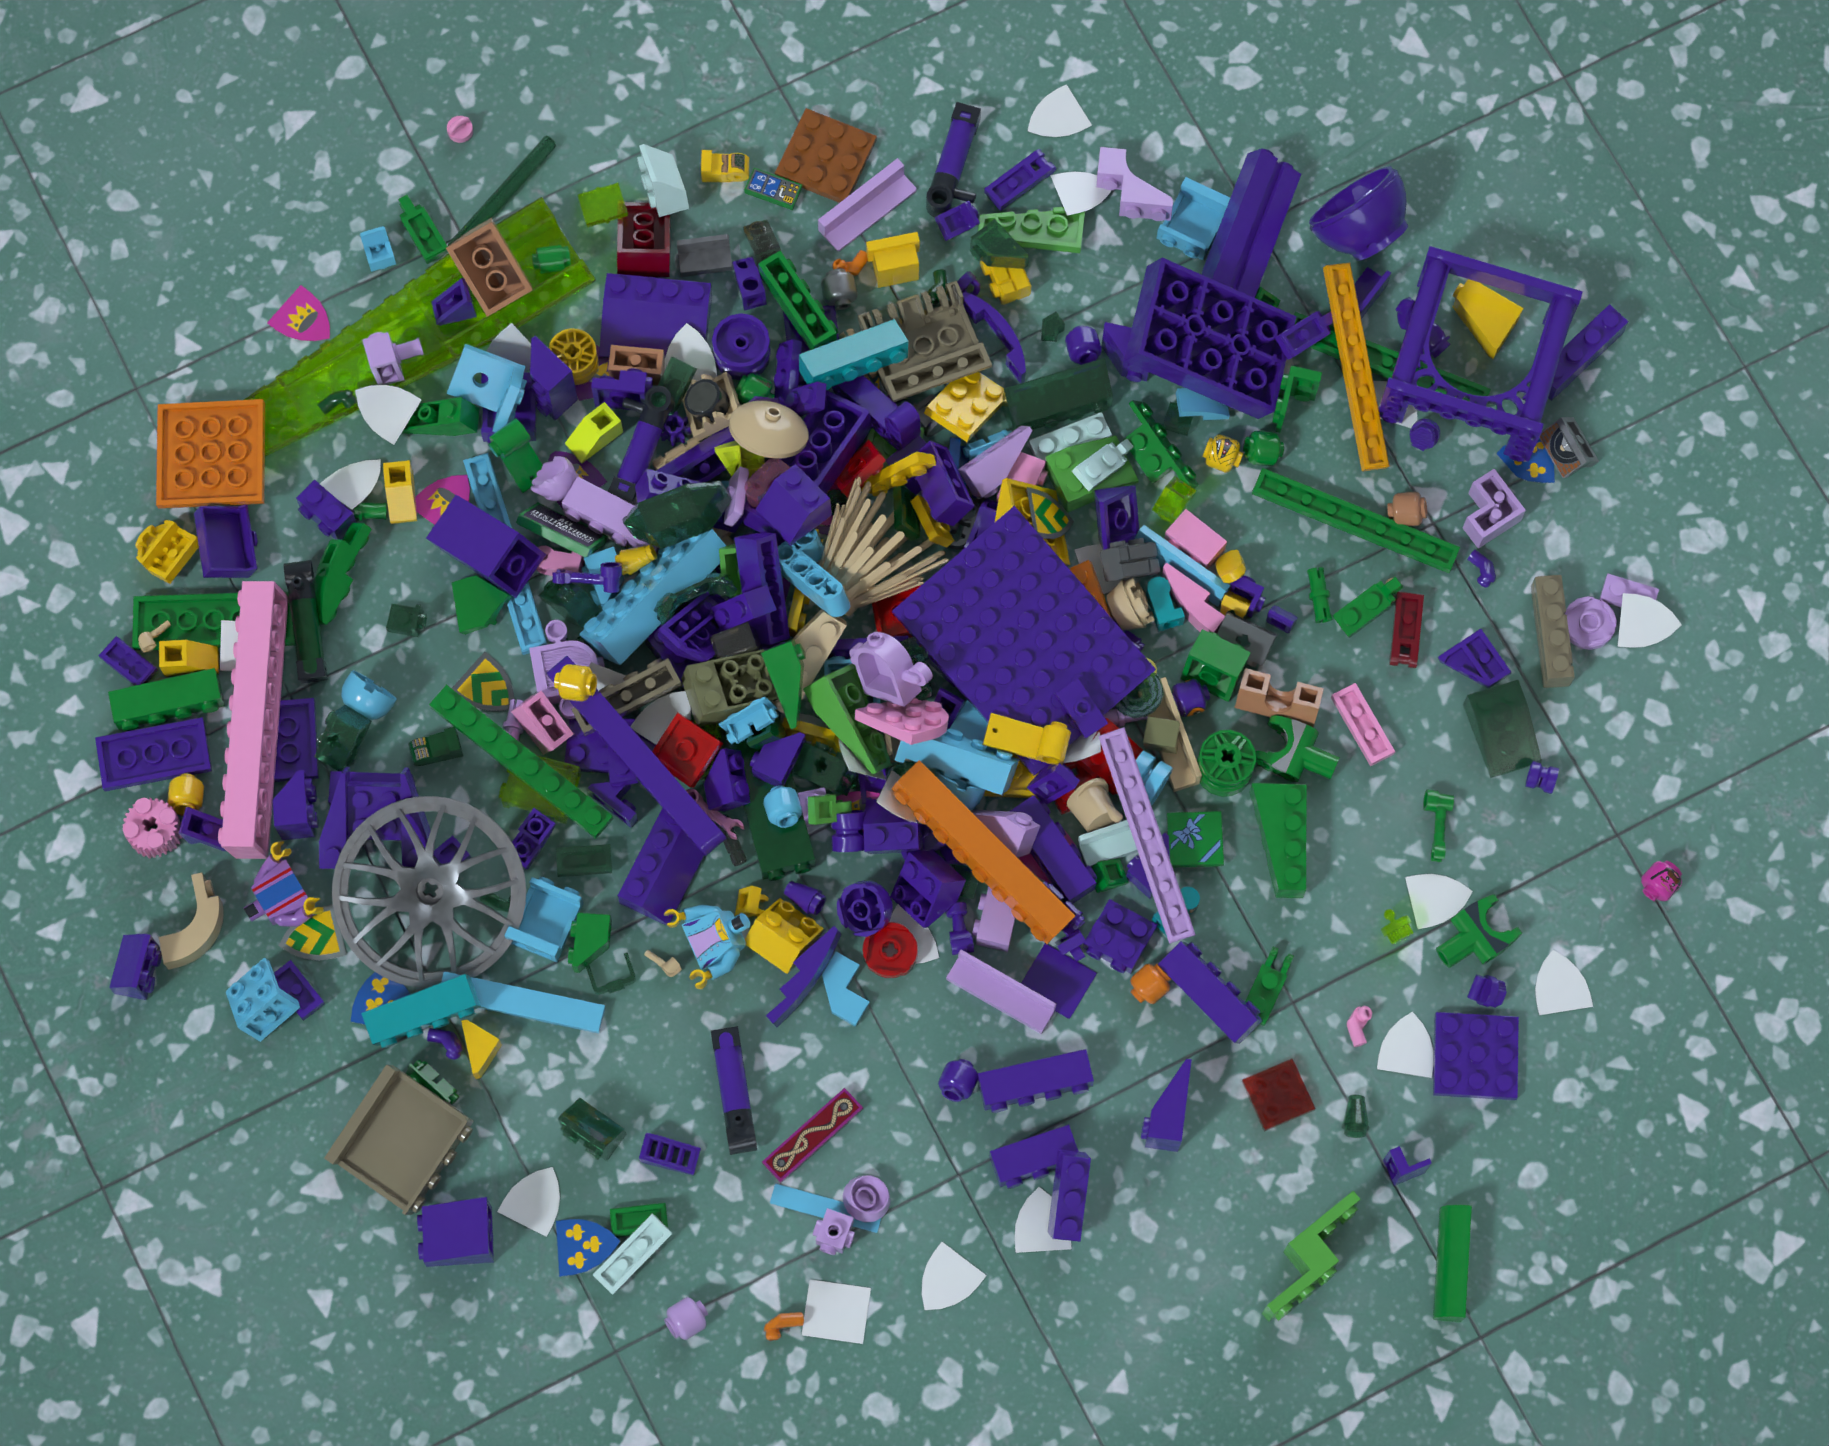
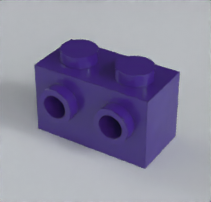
[296,479,357,540]

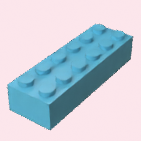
[579,522,726,665]

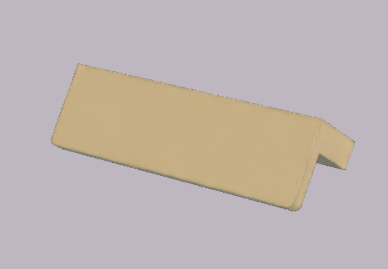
[1138,677,1202,792]

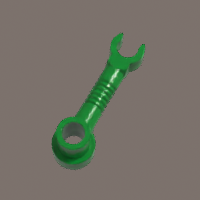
[1423,789,1454,862]

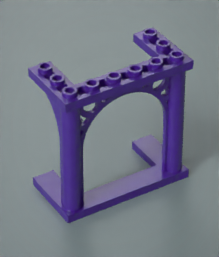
[1379,246,1583,462]

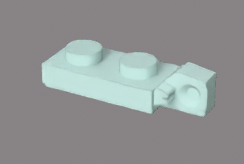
[1072,439,1134,491]

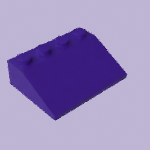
[599,273,712,359]

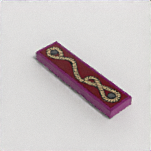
[762,1088,863,1184]

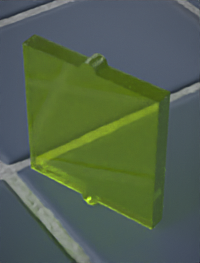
[577,183,628,228]

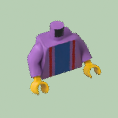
[243,841,324,927]

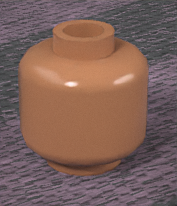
[1388,491,1427,527]

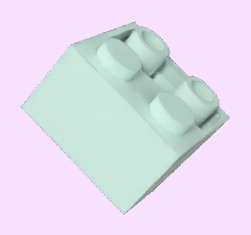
[637,144,689,217]

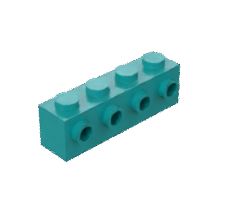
[799,319,909,390]
[361,974,481,1049]

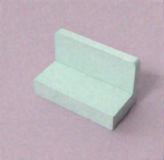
[1077,820,1138,867]

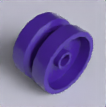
[712,313,771,381]

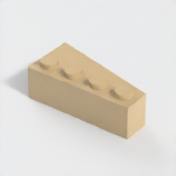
[773,609,847,714]

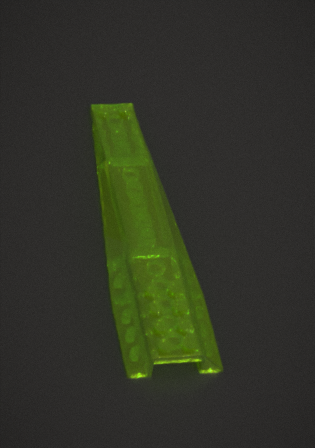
[244,197,596,457]

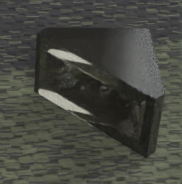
[710,622,763,659]

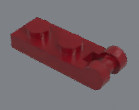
[1389,592,1424,668]

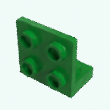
[1272,366,1322,433]

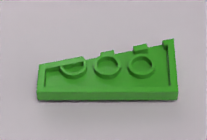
[977,207,1085,253]

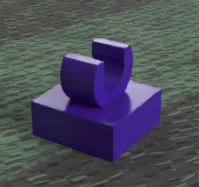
[1055,929,1086,962]

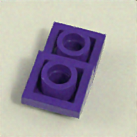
[512,808,556,870]

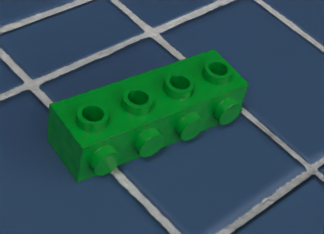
[758,250,839,350]

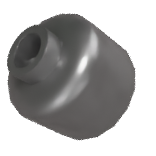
[821,269,858,310]

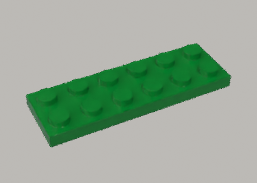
[132,591,295,651]

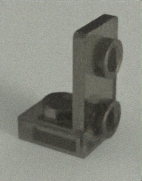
[743,220,781,271]

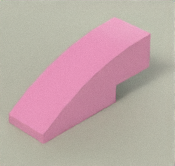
[1162,563,1225,634]

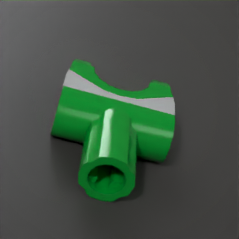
[1255,715,1340,782]

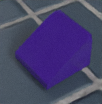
[1266,605,1298,634]

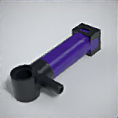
[926,102,981,217]
[608,386,676,506]
[711,1026,757,1155]

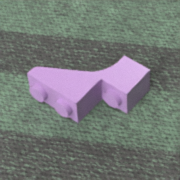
[1096,147,1173,221]

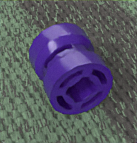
[1525,761,1559,794]

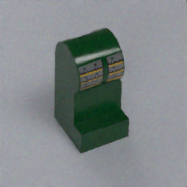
[408,727,463,766]

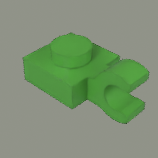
[808,794,852,825]

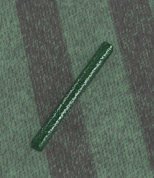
[448,136,556,246]

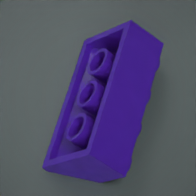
[617,808,705,927]

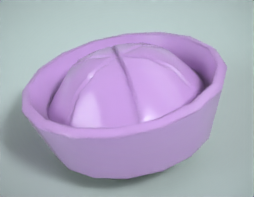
[843,1175,890,1222]

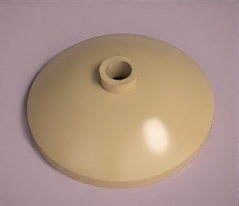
[729,400,809,458]

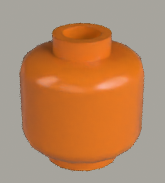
[1130,963,1172,1004]

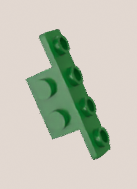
[1123,400,1199,489]

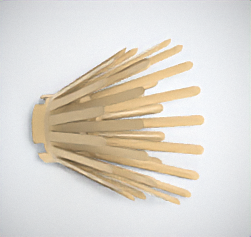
[820,477,949,616]

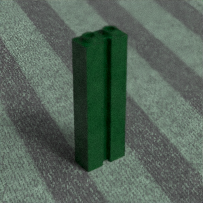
[723,729,816,881]

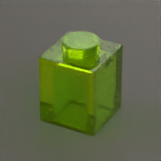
[1152,476,1197,524]

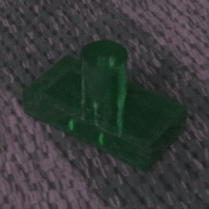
[654,356,697,415]

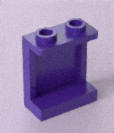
[481,372,536,443]

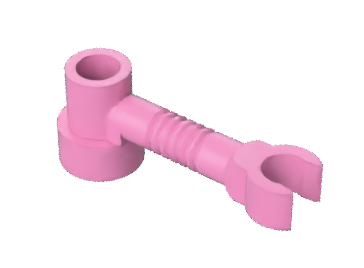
[686,789,745,840]

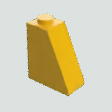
[1452,279,1524,359]

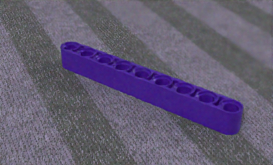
[546,655,727,856]

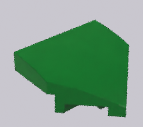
[452,575,512,635]

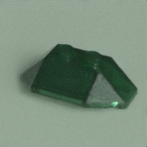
[622,481,732,549]

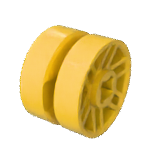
[549,328,599,385]

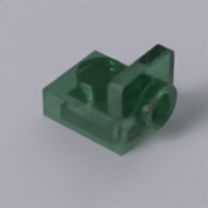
[386,604,427,637]

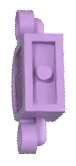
[529,620,605,719]
[849,632,933,707]

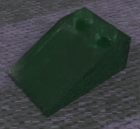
[1463,680,1542,778]

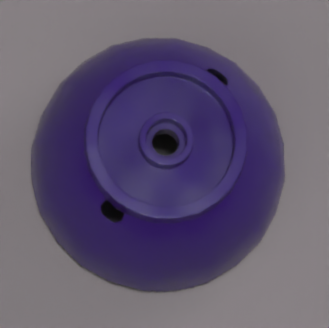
[1309,166,1408,261]

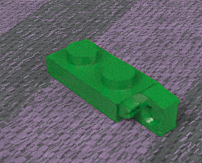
[398,195,448,264]
[1332,577,1403,638]

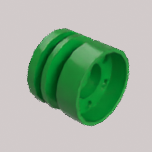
[1197,730,1256,797]

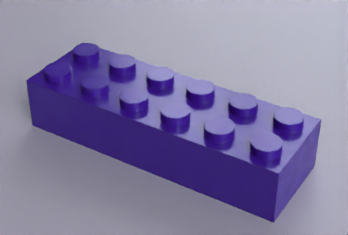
[743,390,872,543]

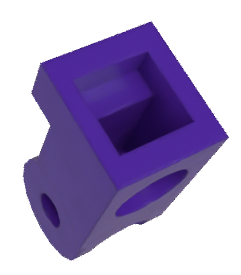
[732,256,767,311]

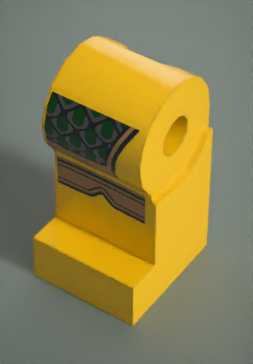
[701,150,749,182]

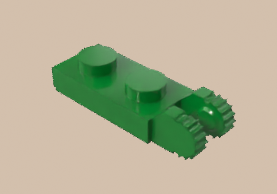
[1245,946,1294,1026]

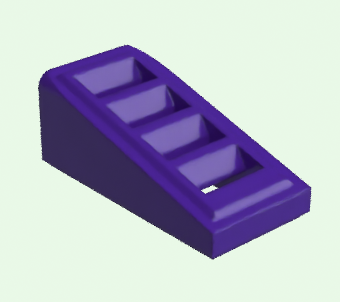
[639,1132,701,1176]

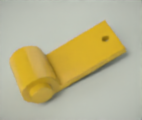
[982,713,1071,765]

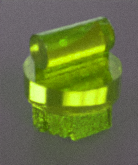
[1380,909,1414,945]

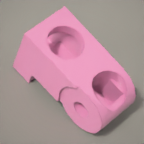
[536,546,585,576]

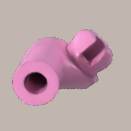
[1347,1006,1372,1047]

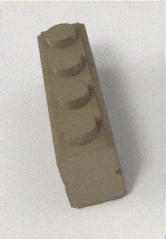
[1531,575,1575,688]

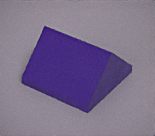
[1094,485,1139,550]

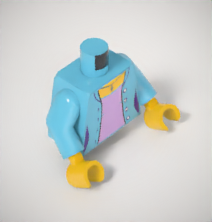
[664,905,750,989]

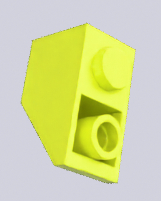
[565,402,623,464]

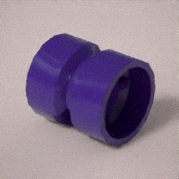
[831,810,866,852]

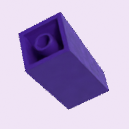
[426,495,546,598]

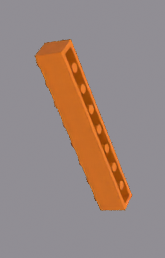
[891,760,1075,944]

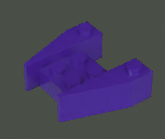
[319,767,431,869]

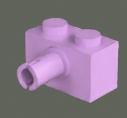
[363,332,424,385]

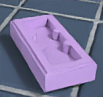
[724,467,749,526]

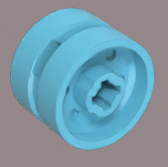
[1136,750,1173,806]

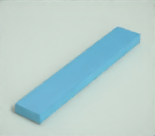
[441,971,606,1034]

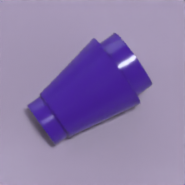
[784,880,826,915]

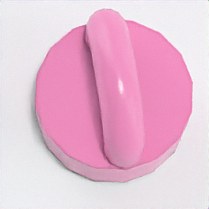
[447,116,473,143]

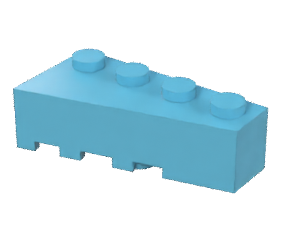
[895,729,1019,795]

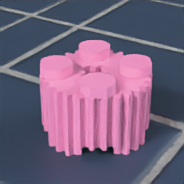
[123,798,182,859]

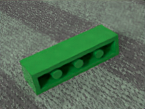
[108,668,225,731]

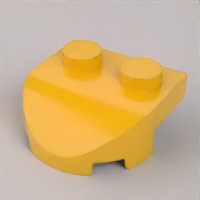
[135,520,199,584]

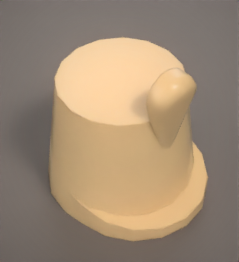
[1067,778,1123,833]

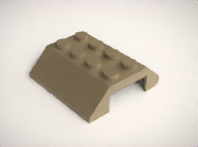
[858,281,992,402]

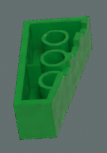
[1249,783,1307,899]

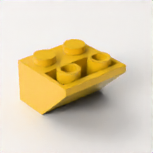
[745,898,824,974]

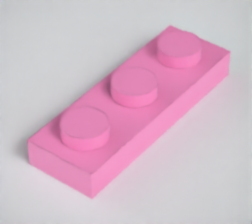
[1331,683,1395,767]

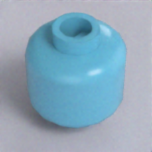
[763,785,802,828]

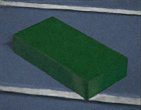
[893,485,920,541]

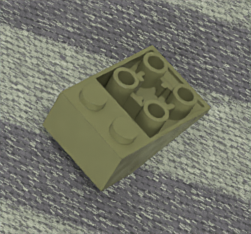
[681,649,779,727]

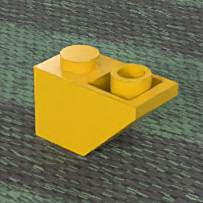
[383,460,417,524]
[159,640,219,677]

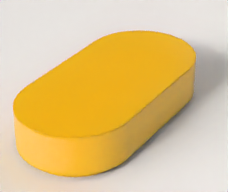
[1215,550,1246,583]

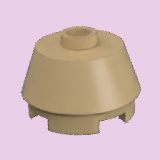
[1106,577,1155,630]

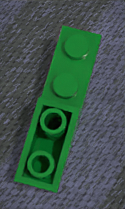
[315,523,372,625]

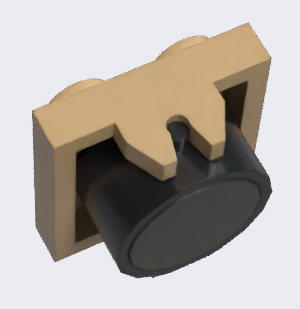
[681,372,740,441]

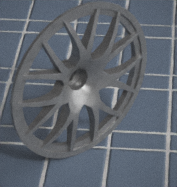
[332,796,526,988]

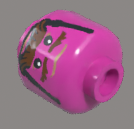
[1641,861,1682,901]

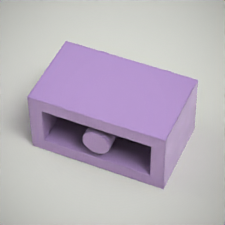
[972,886,1016,952]

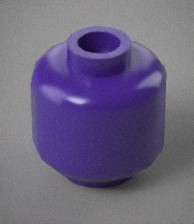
[1065,326,1102,366]
[938,1059,978,1102]

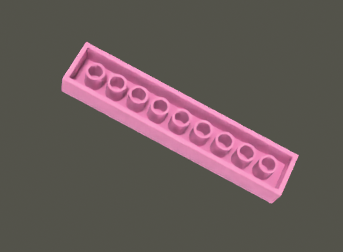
[218,581,289,859]

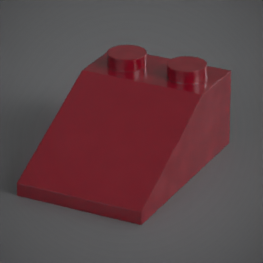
[617,202,670,278]

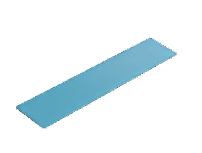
[770,1184,881,1233]

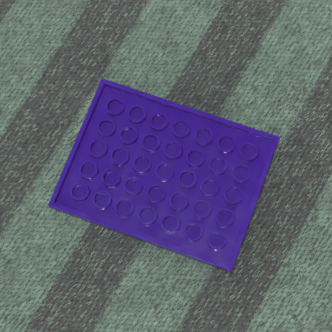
[891,506,1156,776]

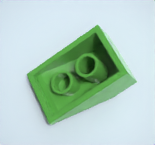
[1045,436,1139,513]

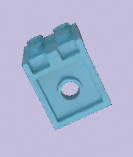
[447,344,527,432]

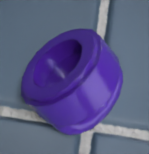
[957,271,980,296]

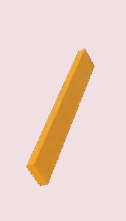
[1323,263,1390,472]

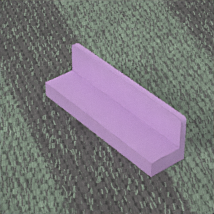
[818,158,916,251]
[946,950,1056,1034]

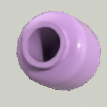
[664,1297,708,1340]

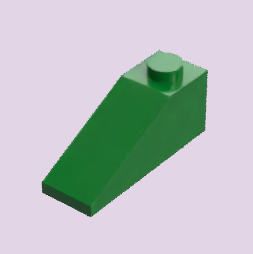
[761,639,806,729]

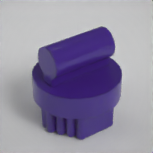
[1409,418,1440,451]
[1467,974,1507,1008]

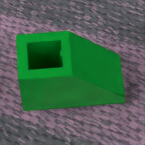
[568,913,612,973]

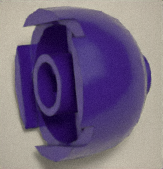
[837,881,893,937]

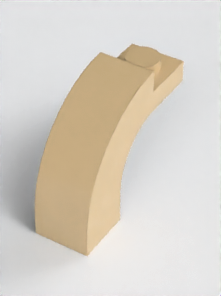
[158,873,223,970]

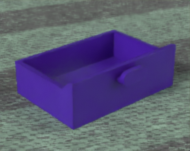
[194,504,258,578]

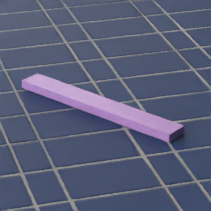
[1098,727,1196,944]

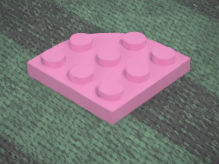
[855,694,949,745]

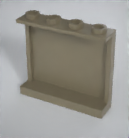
[324,1065,474,1215]

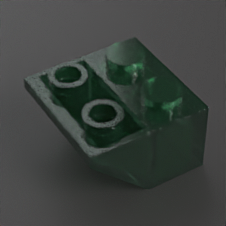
[558,1098,627,1161]

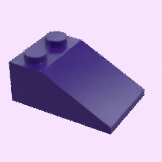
[1141,1059,1192,1152]

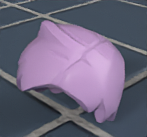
[531,456,579,501]

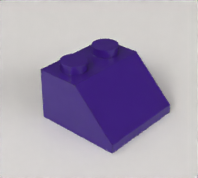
[1101,322,1149,382]
[756,464,832,546]
[863,799,923,854]

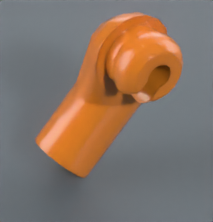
[764,1312,804,1341]

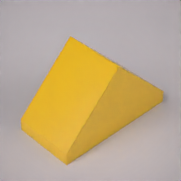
[461,1019,502,1079]

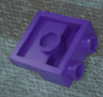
[591,368,653,410]
[1083,899,1157,974]

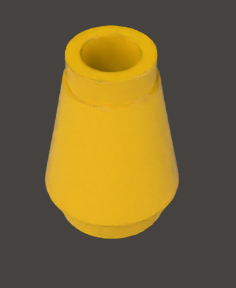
[615,544,657,575]

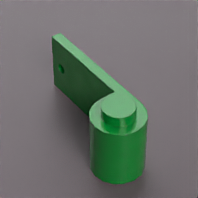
[488,418,543,493]

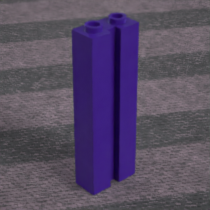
[1201,148,1301,298]

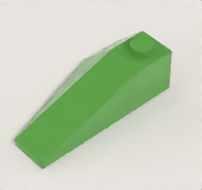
[803,664,891,774]

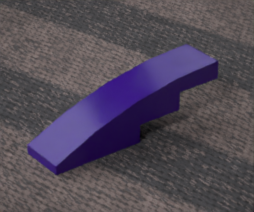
[766,926,842,1027]

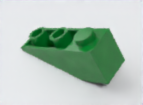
[402,397,479,436]

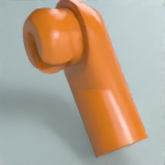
[832,250,868,276]

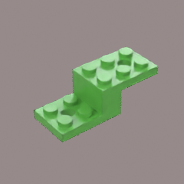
[1262,1191,1361,1322]

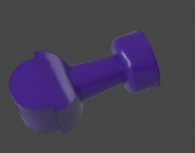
[946,902,974,955]

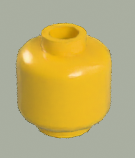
[554,664,597,701]
[167,774,204,816]

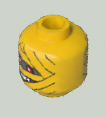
[1202,434,1244,473]

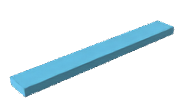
[463,453,548,655]

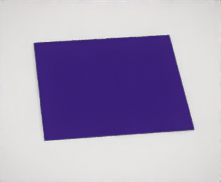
[1021,943,1097,1019]

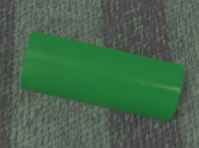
[1433,1205,1472,1322]

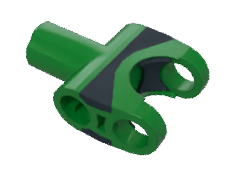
[1436,894,1522,968]

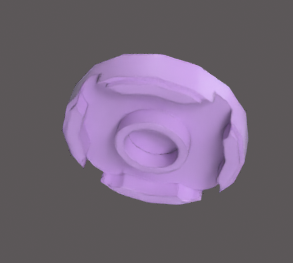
[1565,596,1617,650]

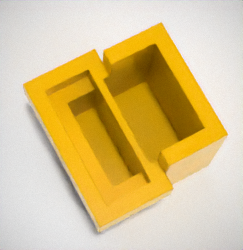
[866,232,920,288]

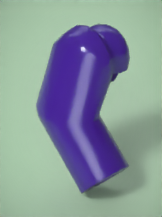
[1467,549,1496,588]
[427,1028,463,1060]

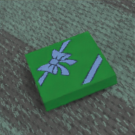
[1166,811,1224,868]

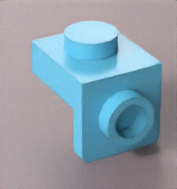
[360,226,396,272]

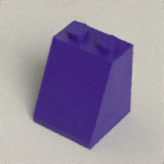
[417,1197,494,1267]

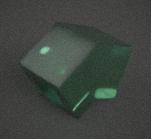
[1041,312,1065,342]

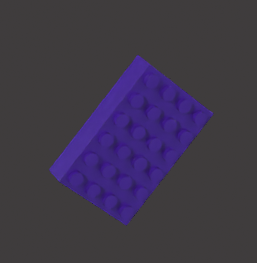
[1124,257,1296,419]

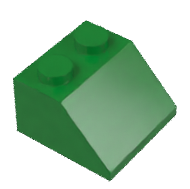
[1180,629,1251,702]

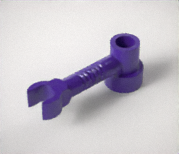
[552,562,622,593]

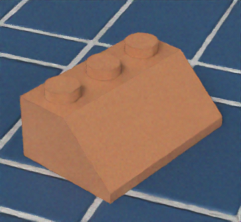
[446,218,533,317]

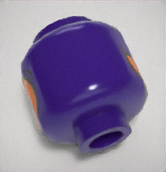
[1171,679,1210,717]

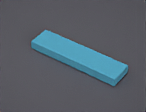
[1135,525,1230,607]

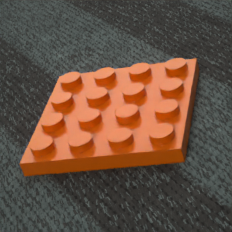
[156,399,265,509]

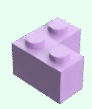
[1463,469,1526,549]

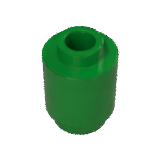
[532,244,571,274]

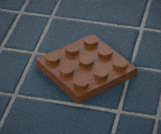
[775,108,877,203]

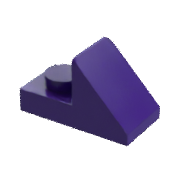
[1027,763,1080,805]
[588,782,638,828]
[179,807,226,851]

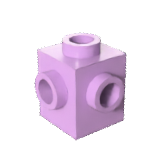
[812,1208,855,1255]

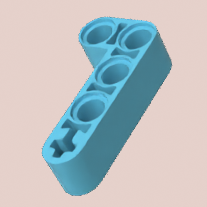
[778,529,850,617]

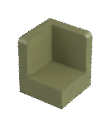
[1143,716,1180,754]

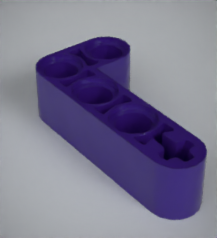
[832,375,921,451]

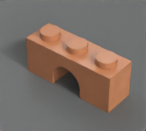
[1235,668,1324,727]

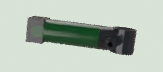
[284,560,328,684]

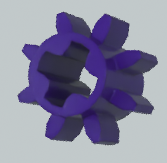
[661,411,691,446]

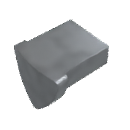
[913,394,945,437]

